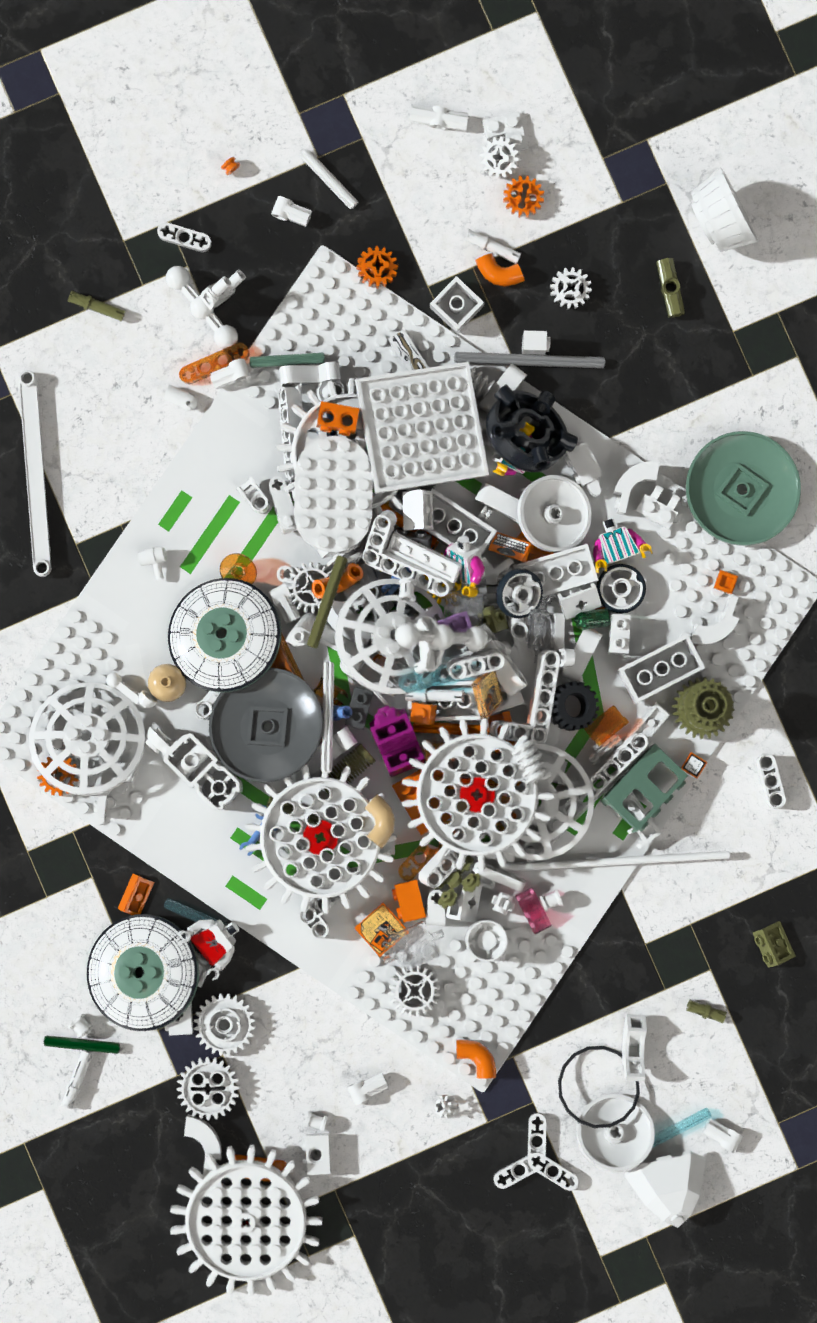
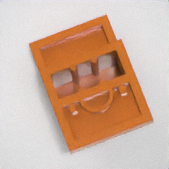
[392,769,452,835]

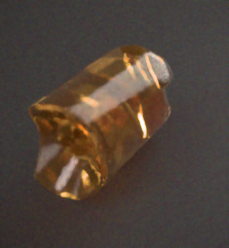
[313,677,348,706]

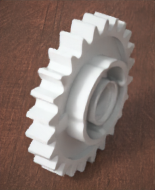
[194,993,256,1056]

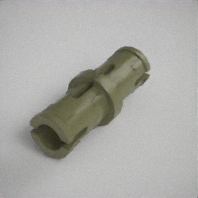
[686,999,727,1024]

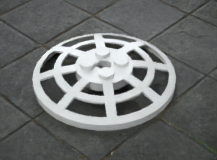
[335,579,448,695]
[29,682,145,795]
[478,744,594,860]

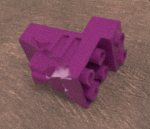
[369,706,426,777]

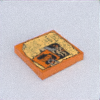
[355,903,409,957]

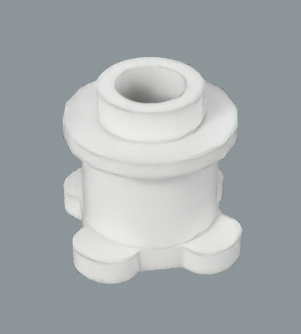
[67,1014,92,1039]

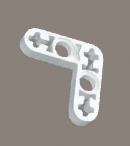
[550,613,575,669]

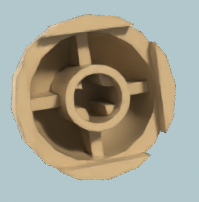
[148,664,186,702]

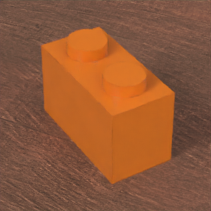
[391,879,426,923]

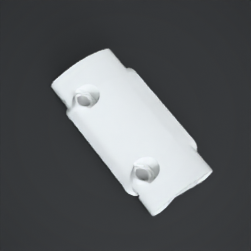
[278,362,349,501]

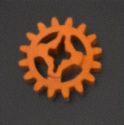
[356,246,398,288]
[37,755,79,796]

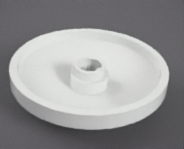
[517,475,591,552]
[577,1094,655,1173]

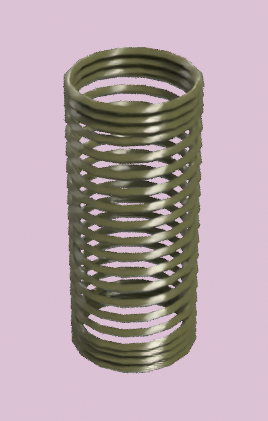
[321,743,376,796]

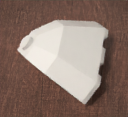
[625,1151,706,1228]

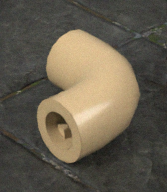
[365,794,395,849]

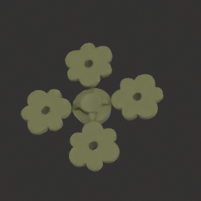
[433,855,481,909]

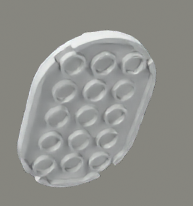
[294,436,373,553]

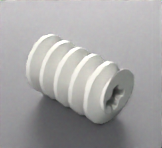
[462,362,495,400]
[512,740,547,784]

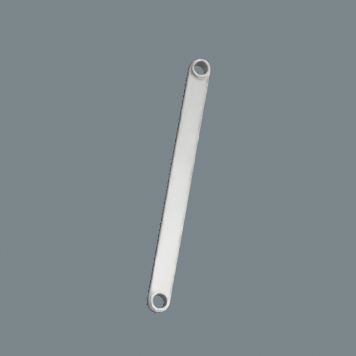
[19,370,51,577]

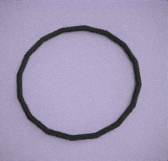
[558,1046,640,1128]

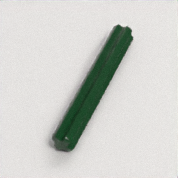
[43,1036,120,1054]

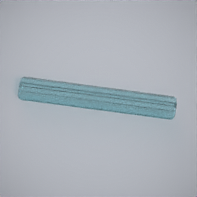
[164,898,234,936]
[652,1108,712,1148]

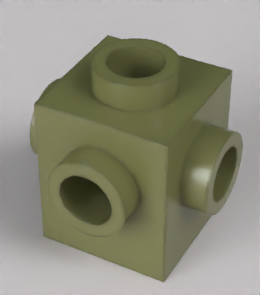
[476,605,509,634]

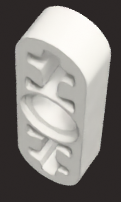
[157,222,211,252]
[472,861,526,891]

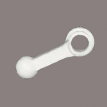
[106,673,158,709]

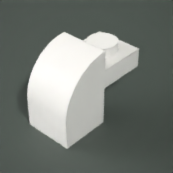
[482,557,514,587]

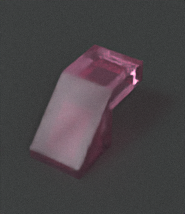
[515,887,552,935]

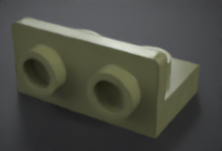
[753,921,796,968]

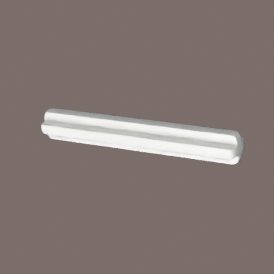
[301,149,358,209]

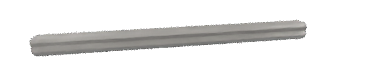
[454,352,605,368]

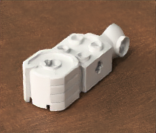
[145,726,243,810]

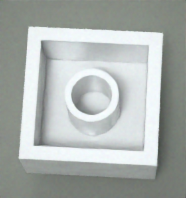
[430,276,484,333]

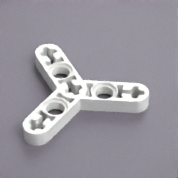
[494,1113,578,1191]

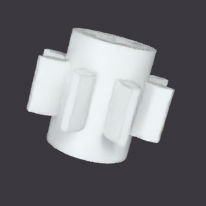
[491,892,515,915]
[435,1095,459,1119]

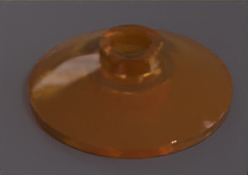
[220,553,257,584]

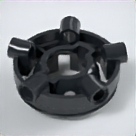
[486,384,578,472]

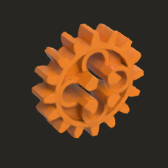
[503,176,544,218]

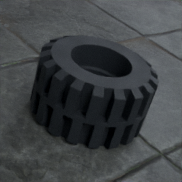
[551,681,599,731]

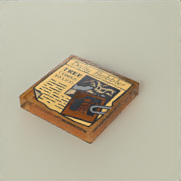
[471,671,503,719]

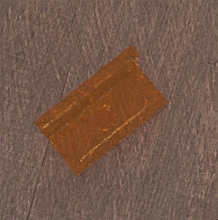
[584,705,629,747]

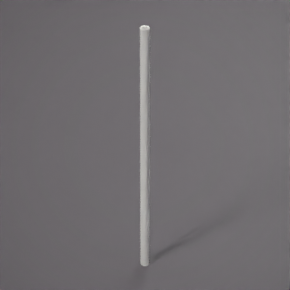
[498,851,730,871]

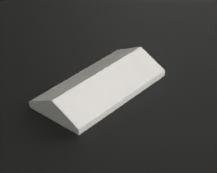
[514,544,599,601]

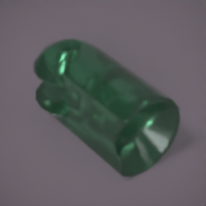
[574,608,610,630]

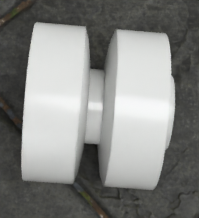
[466,919,507,962]

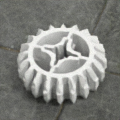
[287,562,337,614]
[389,964,441,1017]

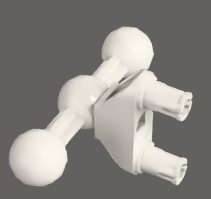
[166,266,246,349]
[395,616,488,674]

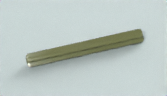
[307,556,348,648]

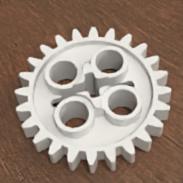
[176,1056,240,1120]

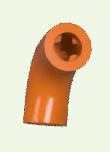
[475,253,525,287]
[312,563,364,599]
[456,1039,496,1079]

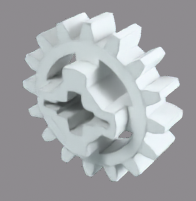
[480,136,522,178]
[550,267,592,310]

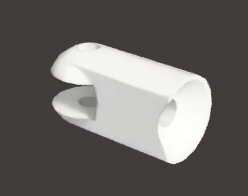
[164,385,198,411]

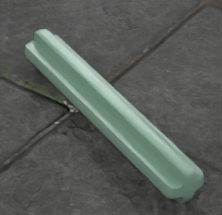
[249,352,325,368]

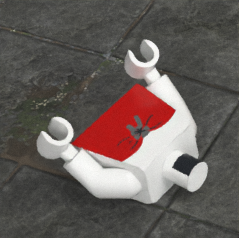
[178,919,239,980]

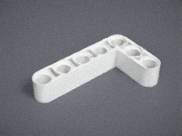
[363,510,455,597]
[489,649,560,745]

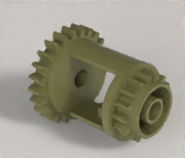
[672,677,735,740]

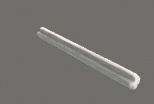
[321,662,334,773]

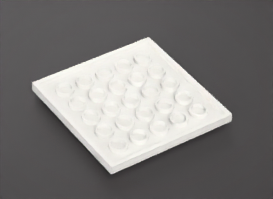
[355,362,489,494]

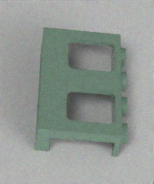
[600,744,688,833]

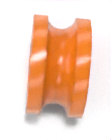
[221,157,240,175]

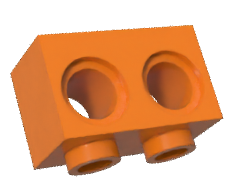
[316,401,360,436]

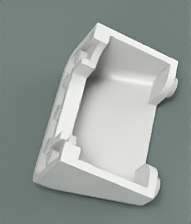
[285,613,369,681]

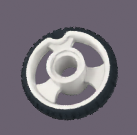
[596,564,646,614]
[496,569,543,619]

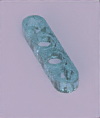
[398,663,473,692]

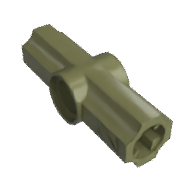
[656,258,685,318]

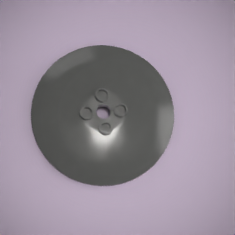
[209,668,323,783]

